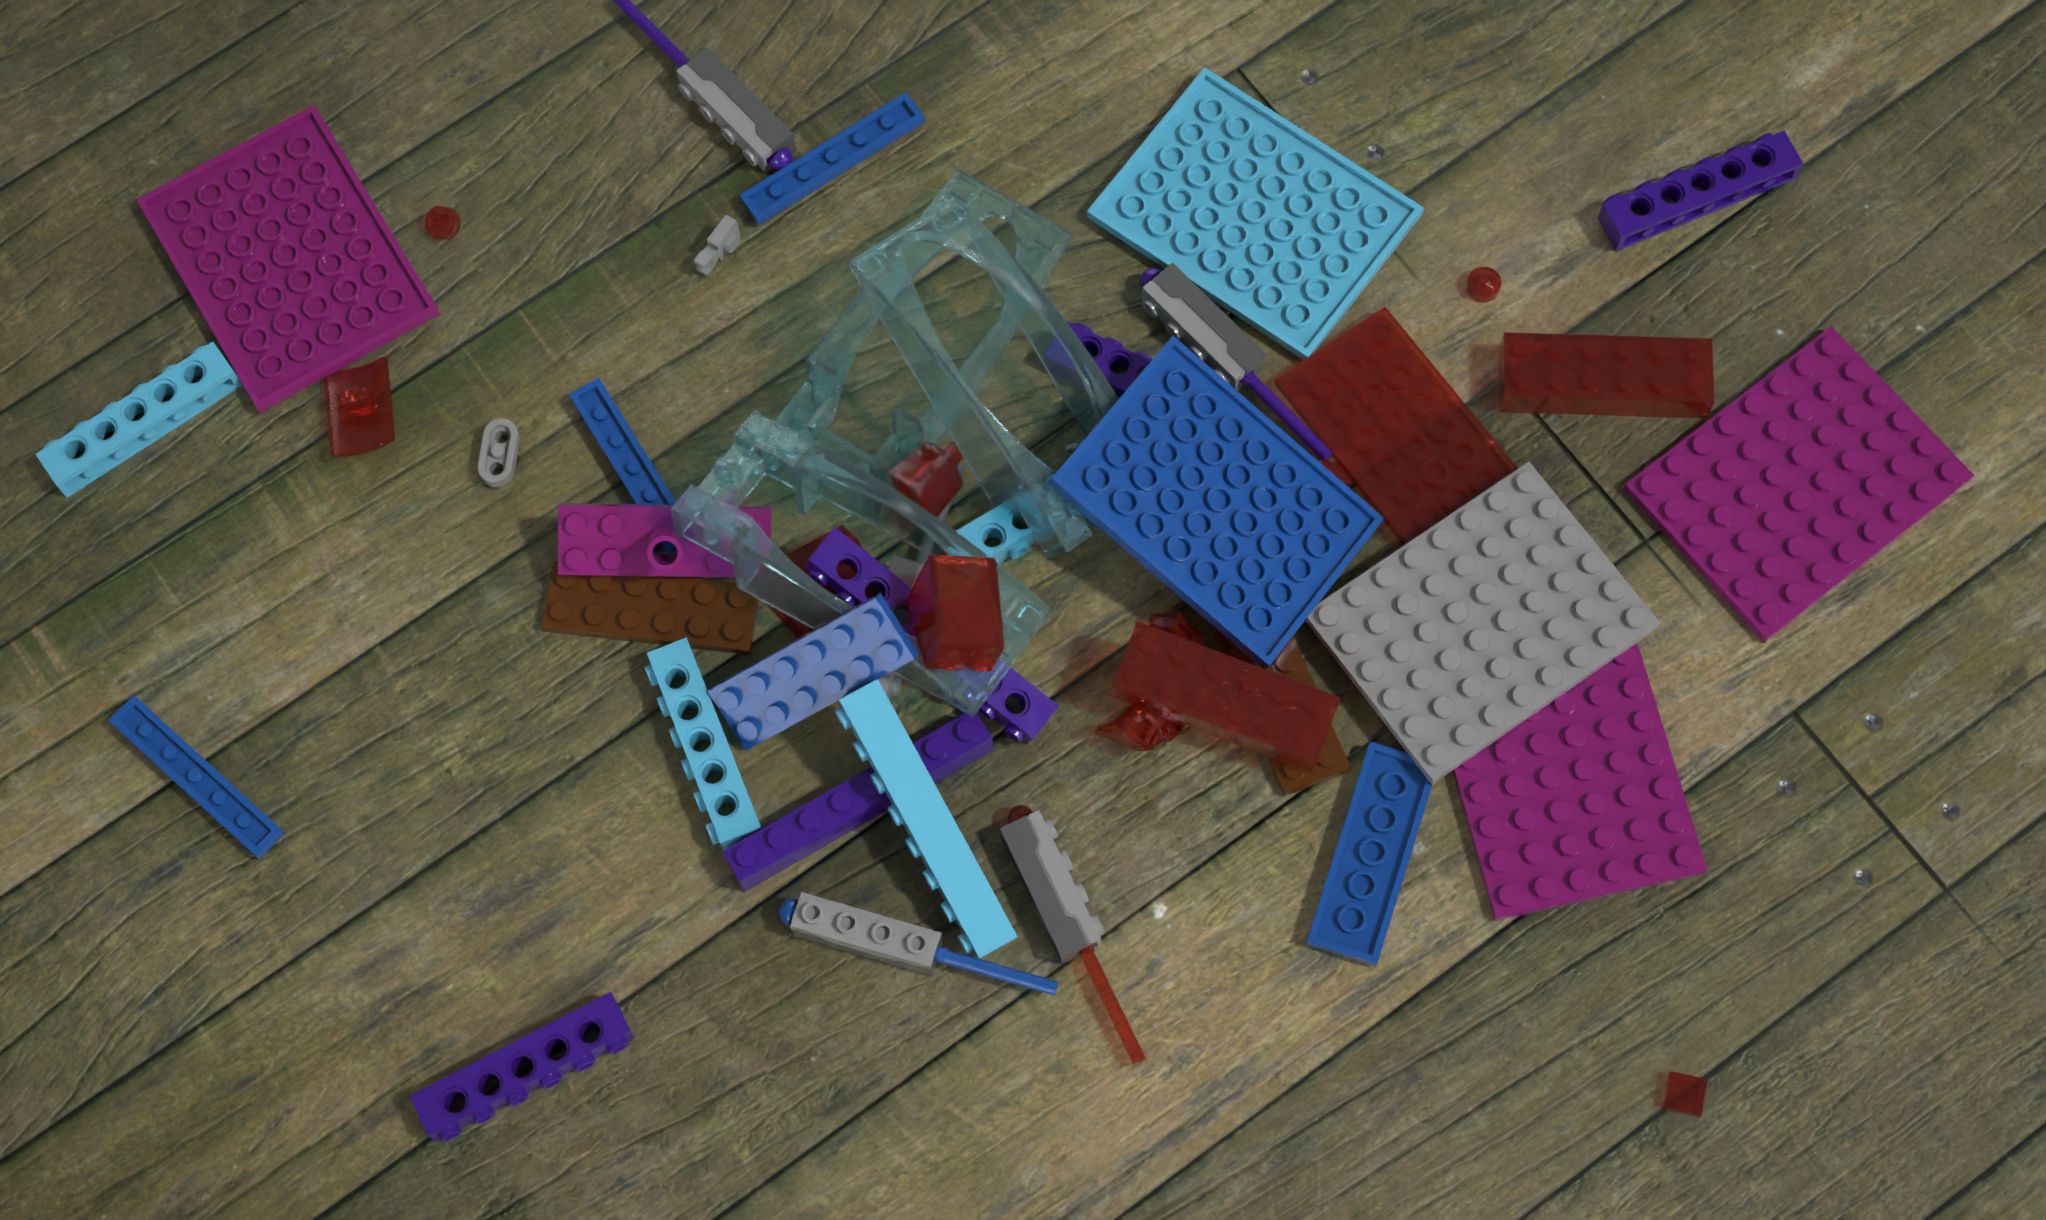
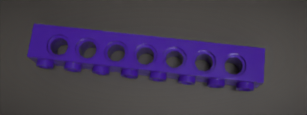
[805,527,1059,744]

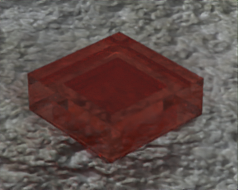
[1662,1071,1707,1118]

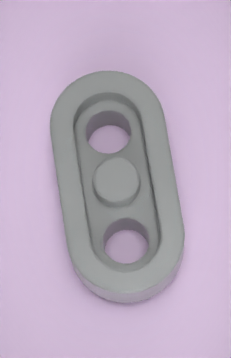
[478,418,520,487]

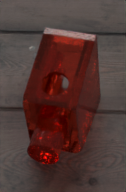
[889,441,967,527]

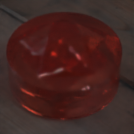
[425,206,461,240]
[1466,267,1502,302]

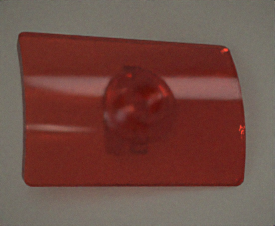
[324,357,395,457]

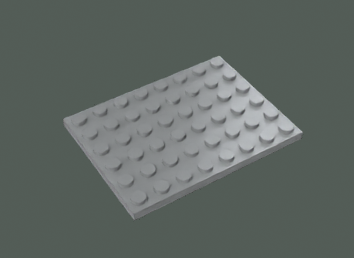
[1305,462,1661,785]

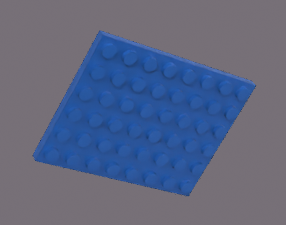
[1048,336,1384,670]

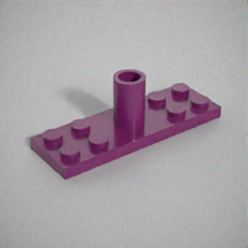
[558,503,771,578]

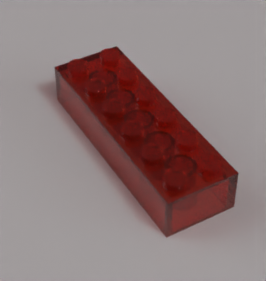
[1499,332,1714,419]
[1109,621,1340,773]

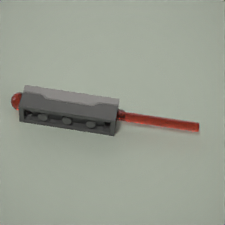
[1000,805,1147,1066]

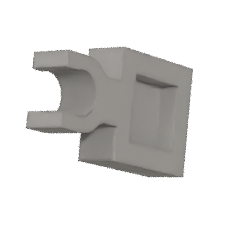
[694,215,740,276]

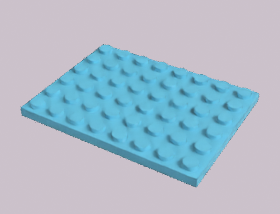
[1087,67,1424,362]

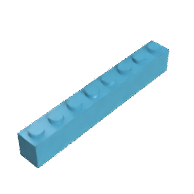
[835,679,1018,958]

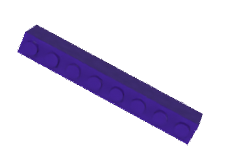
[723,709,993,892]

